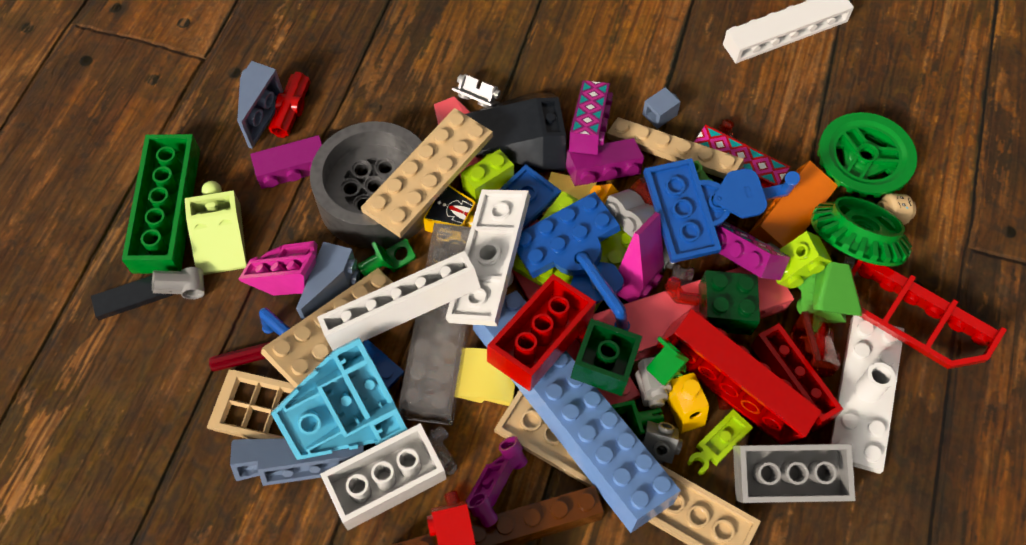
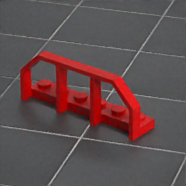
[851,259,1007,369]

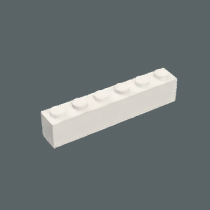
[723,0,854,63]
[317,251,481,350]

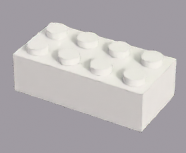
[320,423,447,531]

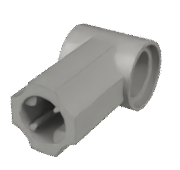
[152,267,204,299]

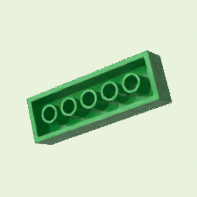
[122,134,200,274]

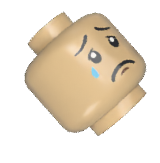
[877,193,916,225]

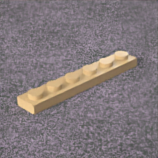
[607,117,744,179]

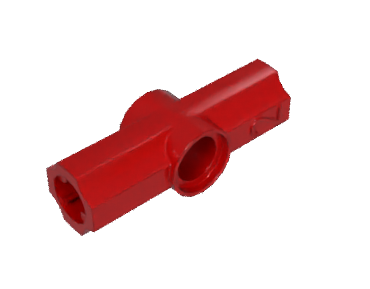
[269,72,311,138]

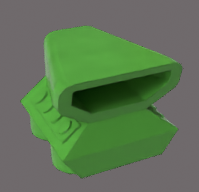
[797,262,862,323]

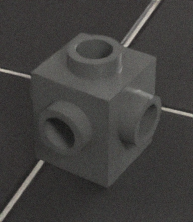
[641,421,683,464]

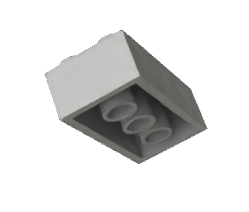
[733,444,856,503]

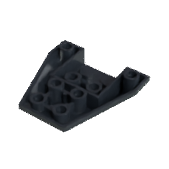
[465,93,566,172]

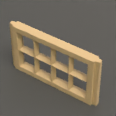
[207,370,295,439]

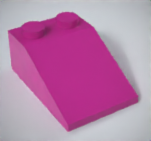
[616,212,664,303]

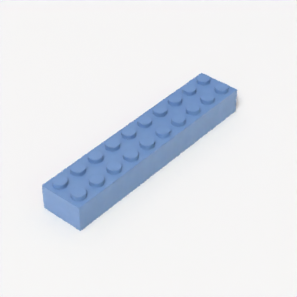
[473,290,681,533]

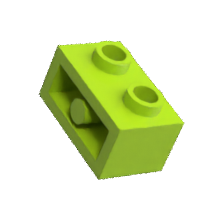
[461,149,514,205]
[776,231,832,289]

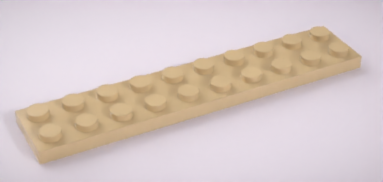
[494,390,761,545]

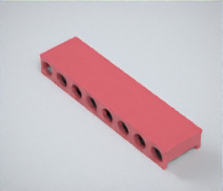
[587,267,794,362]

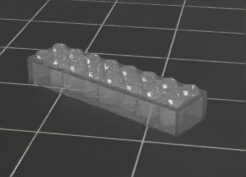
[398,223,471,425]

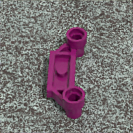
[466,436,528,528]

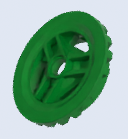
[817,112,917,198]
[810,196,912,266]

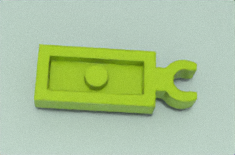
[687,409,753,475]

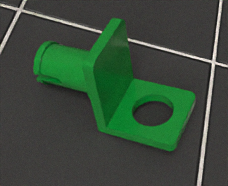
[357,239,416,276]
[647,336,689,386]
[611,400,664,440]

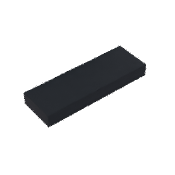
[91,276,173,320]

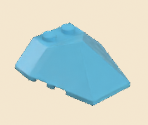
[271,337,408,460]

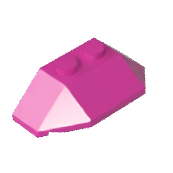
[239,241,318,296]

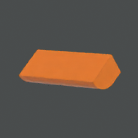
[749,161,838,249]

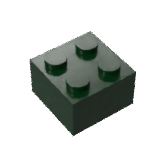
[699,270,760,335]
[570,319,642,396]

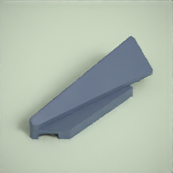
[230,438,364,486]

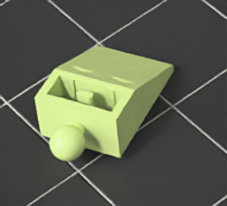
[185,181,247,275]

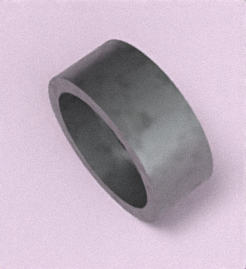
[310,121,432,249]

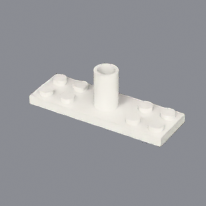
[445,189,531,326]
[829,315,904,474]

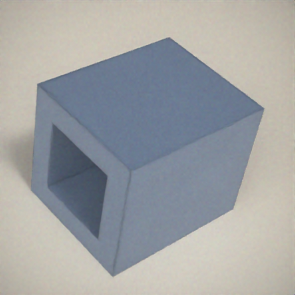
[642,87,681,129]

